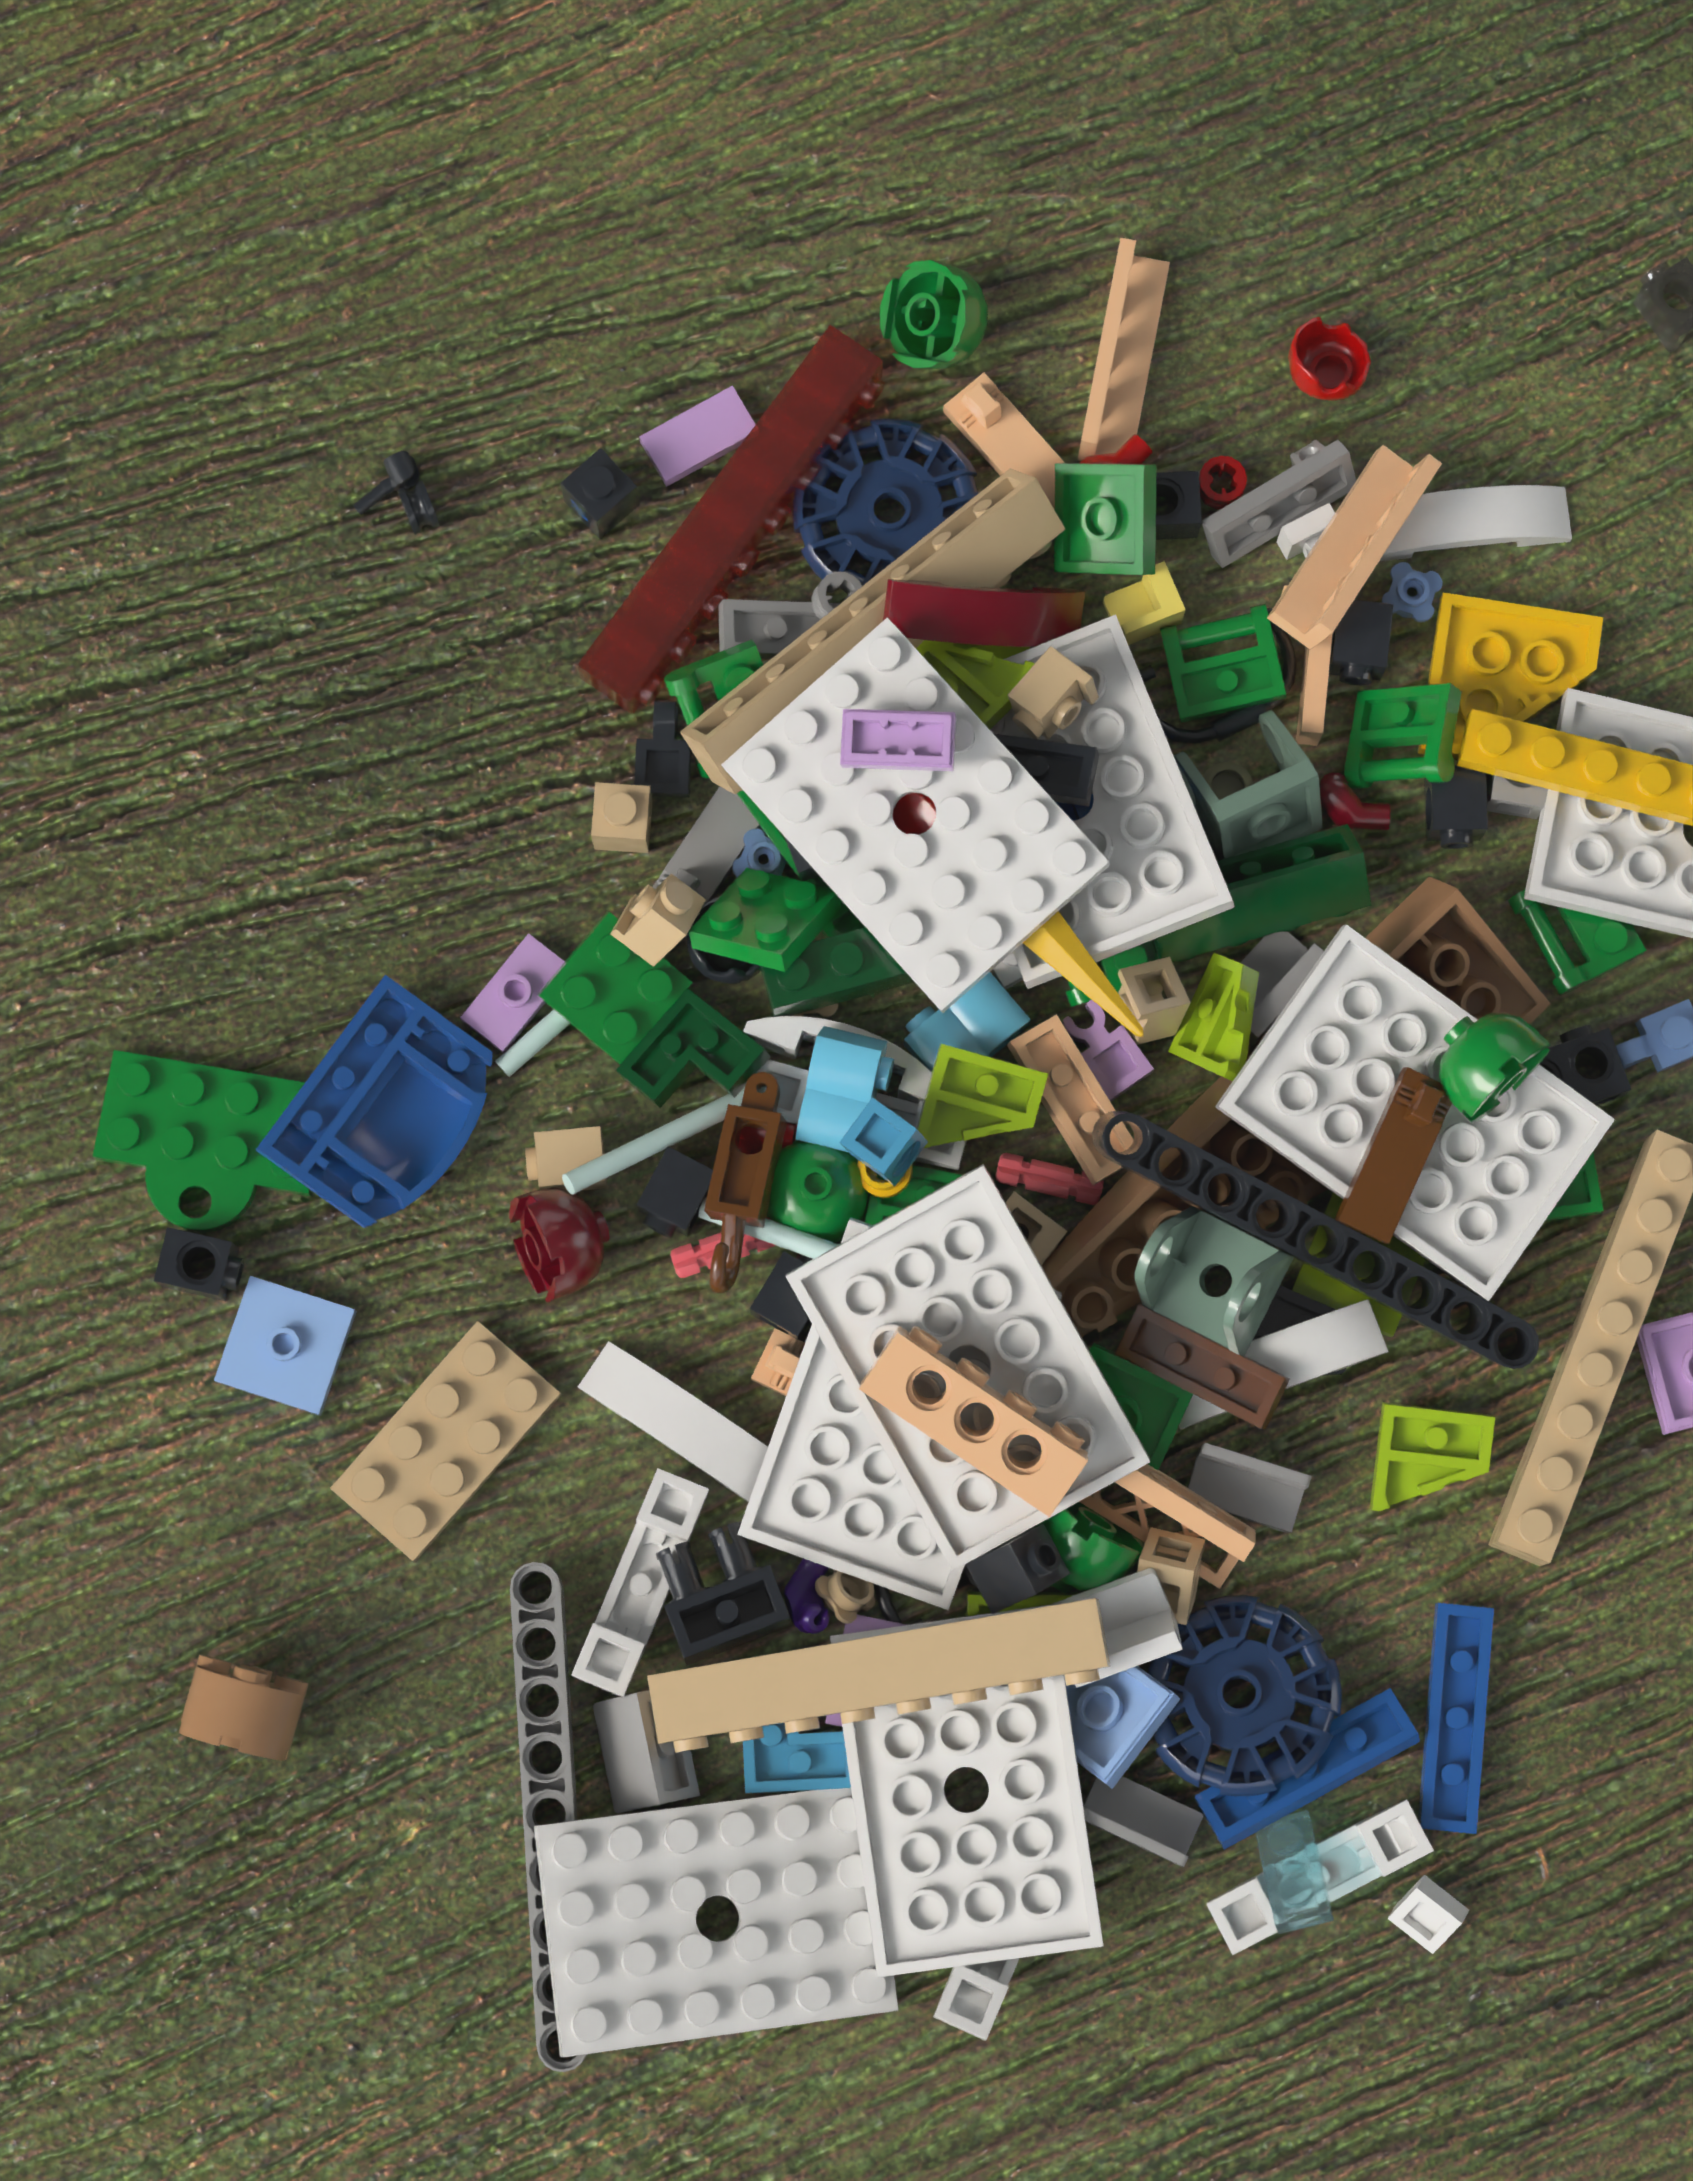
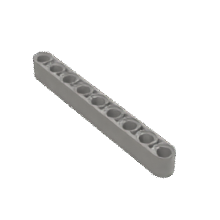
[510,1562,588,2072]

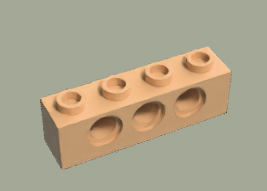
[859,1326,1088,1517]

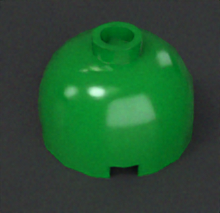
[880,260,988,369]
[1439,1012,1551,1123]
[767,1140,870,1244]
[1031,1502,1144,1594]

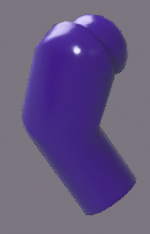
[784,1558,830,1634]

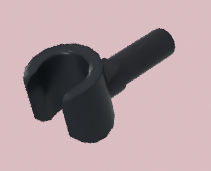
[353,451,420,515]

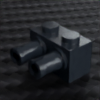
[656,1521,791,1666]

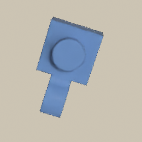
[1616,999,1693,1073]

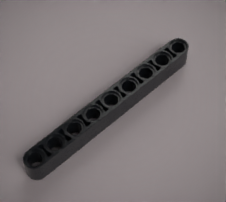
[1092,1111,1539,1369]

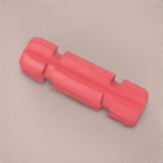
[995,1152,1104,1205]
[671,1217,775,1278]

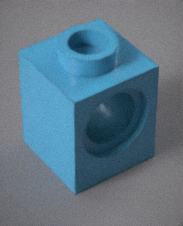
[839,1097,928,1186]

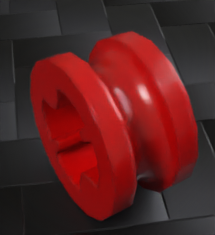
[1199,455,1247,509]

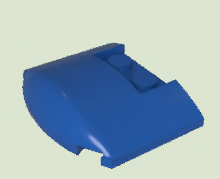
[256,975,492,1228]

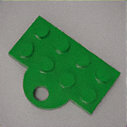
[92,1050,312,1232]

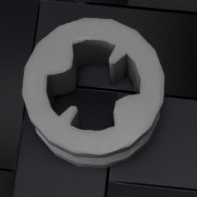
[811,572,862,620]

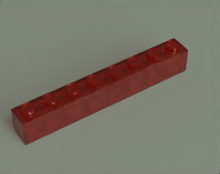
[577,325,885,715]

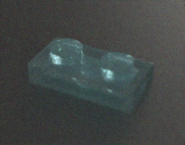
[1255,1810,1334,1934]

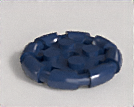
[792,418,980,592]
[1147,1595,1342,1797]

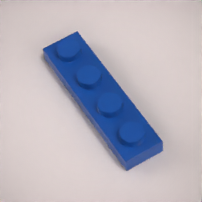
[1418,1603,1494,1834]
[1195,1688,1420,1850]

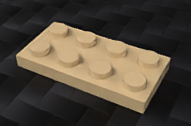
[330,1321,562,1562]

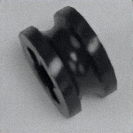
[397,480,440,535]

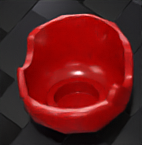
[1288,316,1371,401]

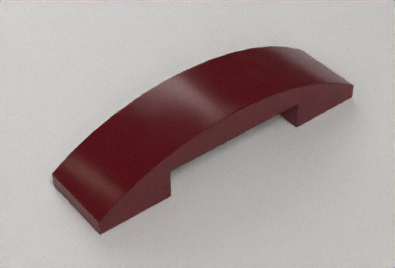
[883,579,1085,647]

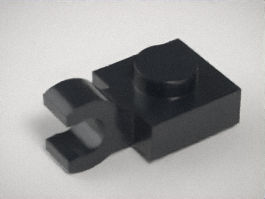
[634,701,692,798]

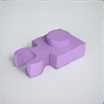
[1062,1000,1154,1102]

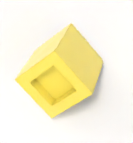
[1103,561,1186,645]

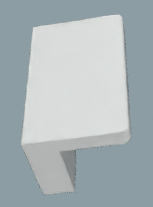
[1051,1568,1182,1688]

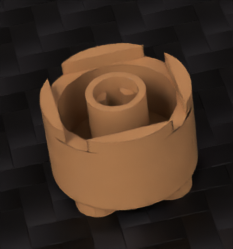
[179,1654,309,1761]

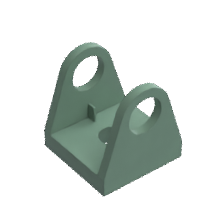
[1173,710,1323,860]
[1135,1206,1294,1356]

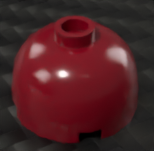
[509,1188,610,1303]

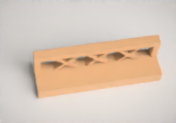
[1078,238,1170,461]
[1267,445,1442,650]
[1079,1464,1256,1589]

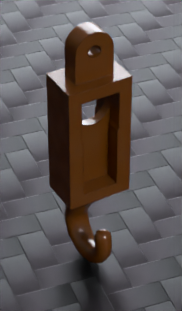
[704,1072,787,1293]

